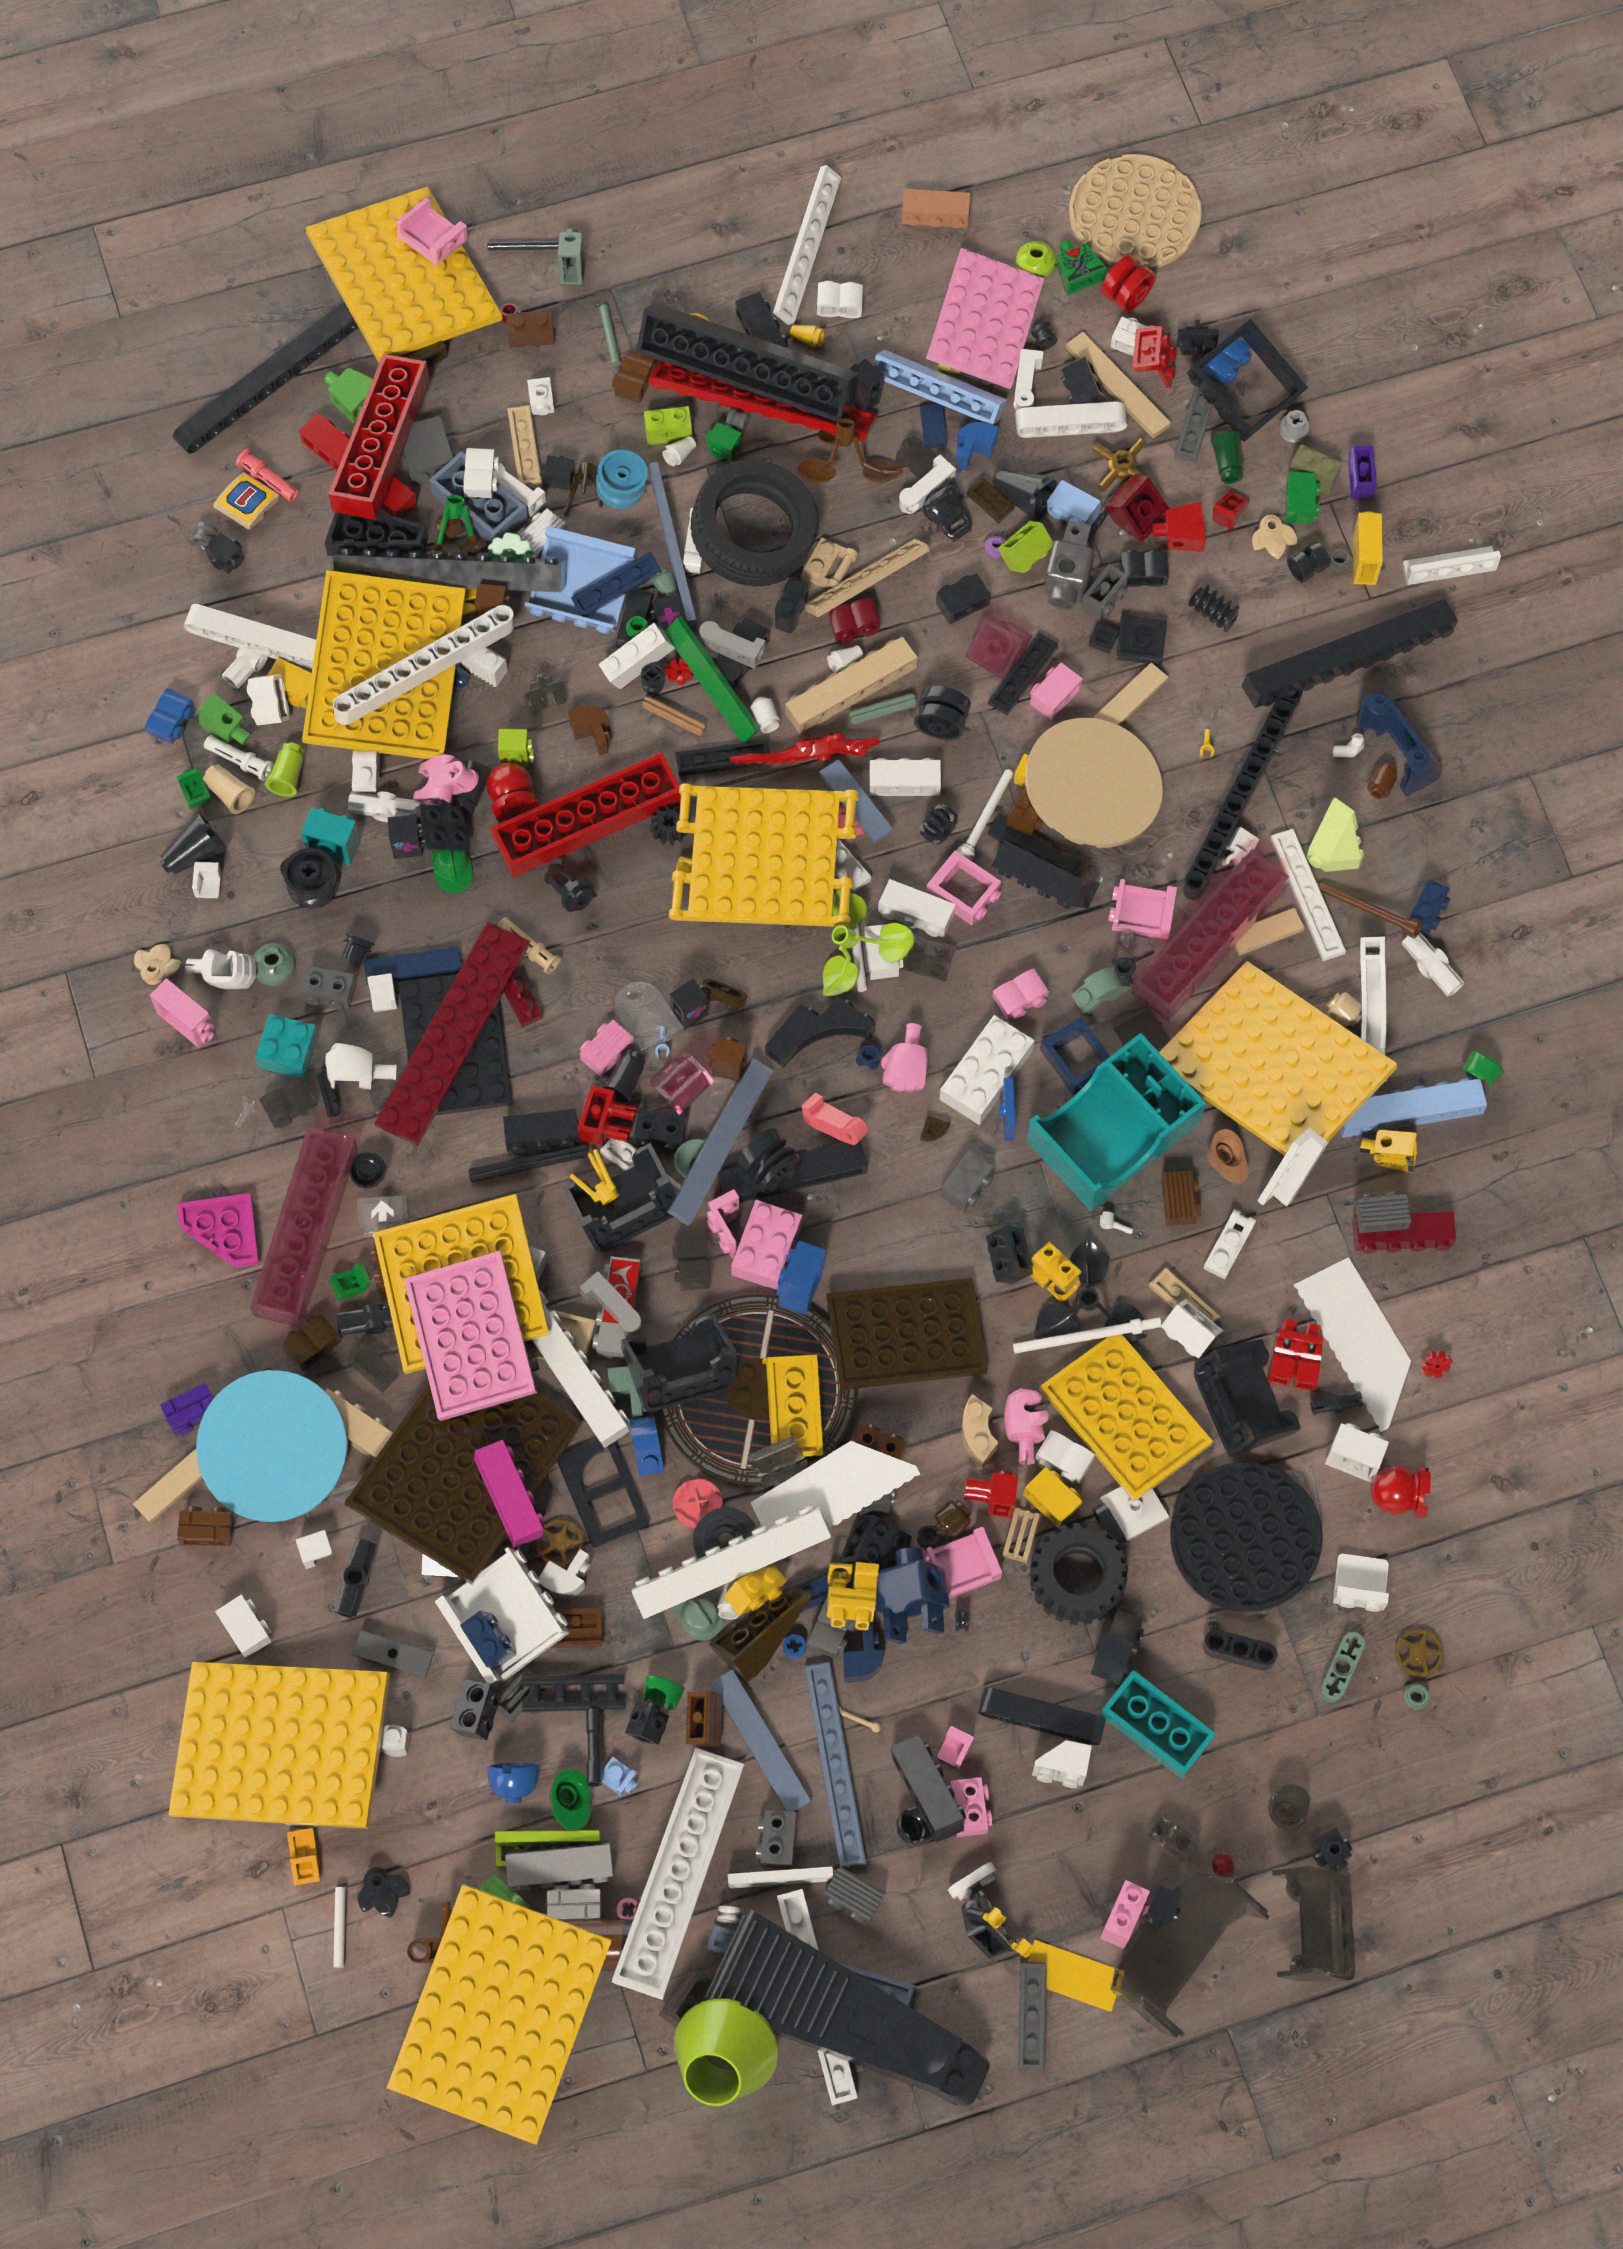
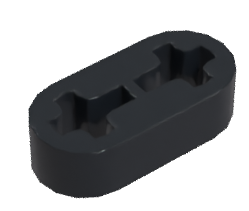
[1092,1503,1127,1548]

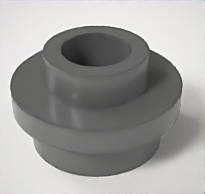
[1329,549,1351,572]

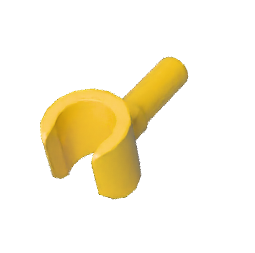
[1199,729,1214,759]

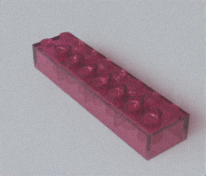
[1131,849,1290,1021]
[250,1127,358,1328]

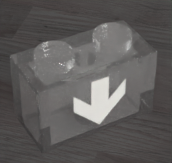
[357,1195,410,1237]

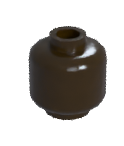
[934,1500,972,1537]

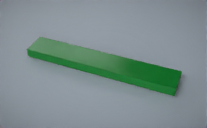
[665,617,760,743]

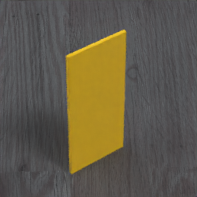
[1027,1940,1124,2012]

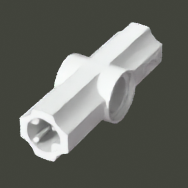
[222,625,270,689]
[348,791,422,822]
[1402,932,1464,997]

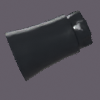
[452,760,491,815]
[602,1049,646,1105]

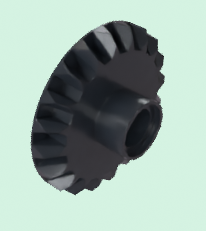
[693,1507,757,1559]

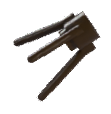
[563,462,603,515]

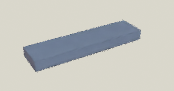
[819,759,893,844]

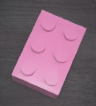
[731,1200,802,1290]

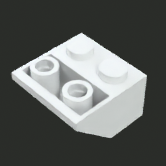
[1032,1740,1092,1788]

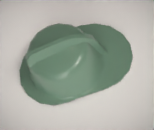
[671,1592,723,1641]

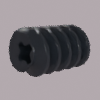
[1188,584,1240,633]

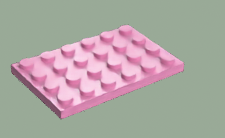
[926,248,1044,389]
[404,1251,537,1421]

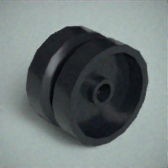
[914,686,971,740]
[283,847,339,909]

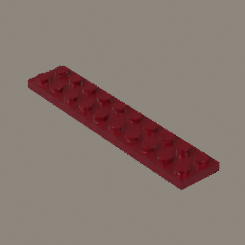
[374,922,531,1146]

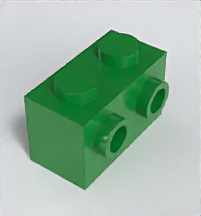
[1285,472,1320,525]

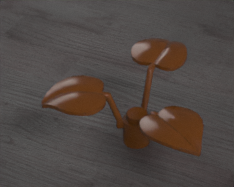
[798,418,903,483]

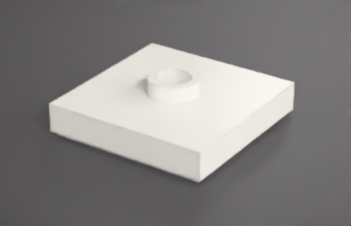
[1100,1487,1169,1541]

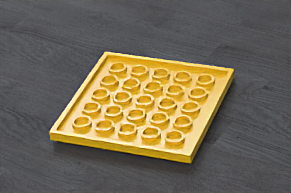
[373,1194,550,1374]

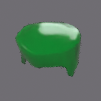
[1462,1051,1504,1086]
[643,1675,685,1710]

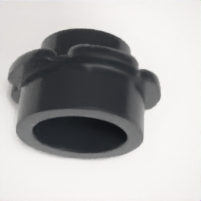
[917,1525,942,1549]

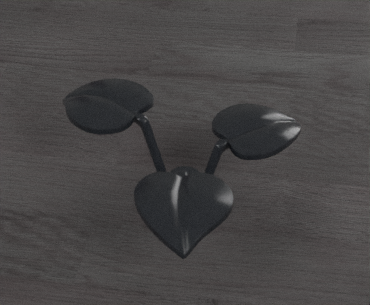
[1034,1238,1148,1343]

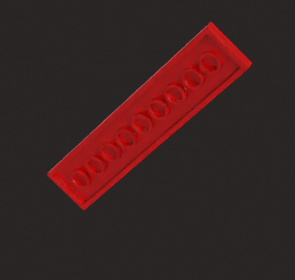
[649,360,877,441]

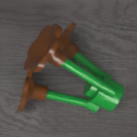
[422,495,488,555]

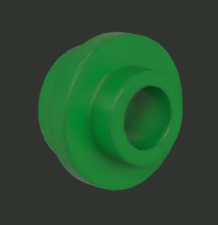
[626,616,649,638]

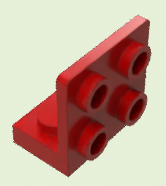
[1133,326,1177,388]

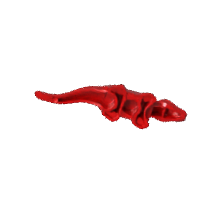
[730,731,880,765]

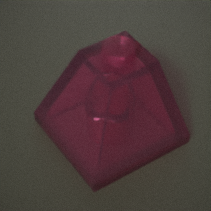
[965,617,1033,680]

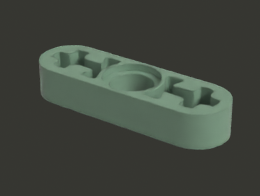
[1320,1632,1365,1703]

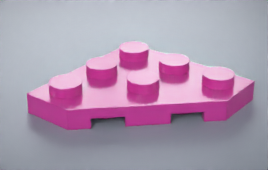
[177,1193,259,1268]

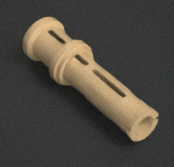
[497,917,561,974]

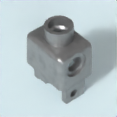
[1045,520,1094,610]

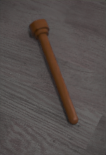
[1318,882,1423,939]

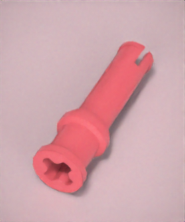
[236,448,299,502]

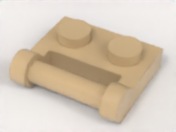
[801,537,858,590]

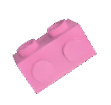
[950,1777,992,1837]

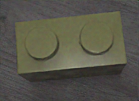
[1289,444,1342,494]

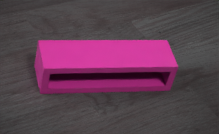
[474,1440,545,1548]

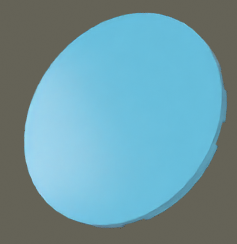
[196,1370,348,1522]

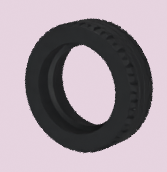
[690,460,819,587]

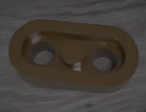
[702,979,748,1010]

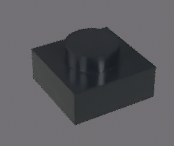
[1089,623,1119,654]

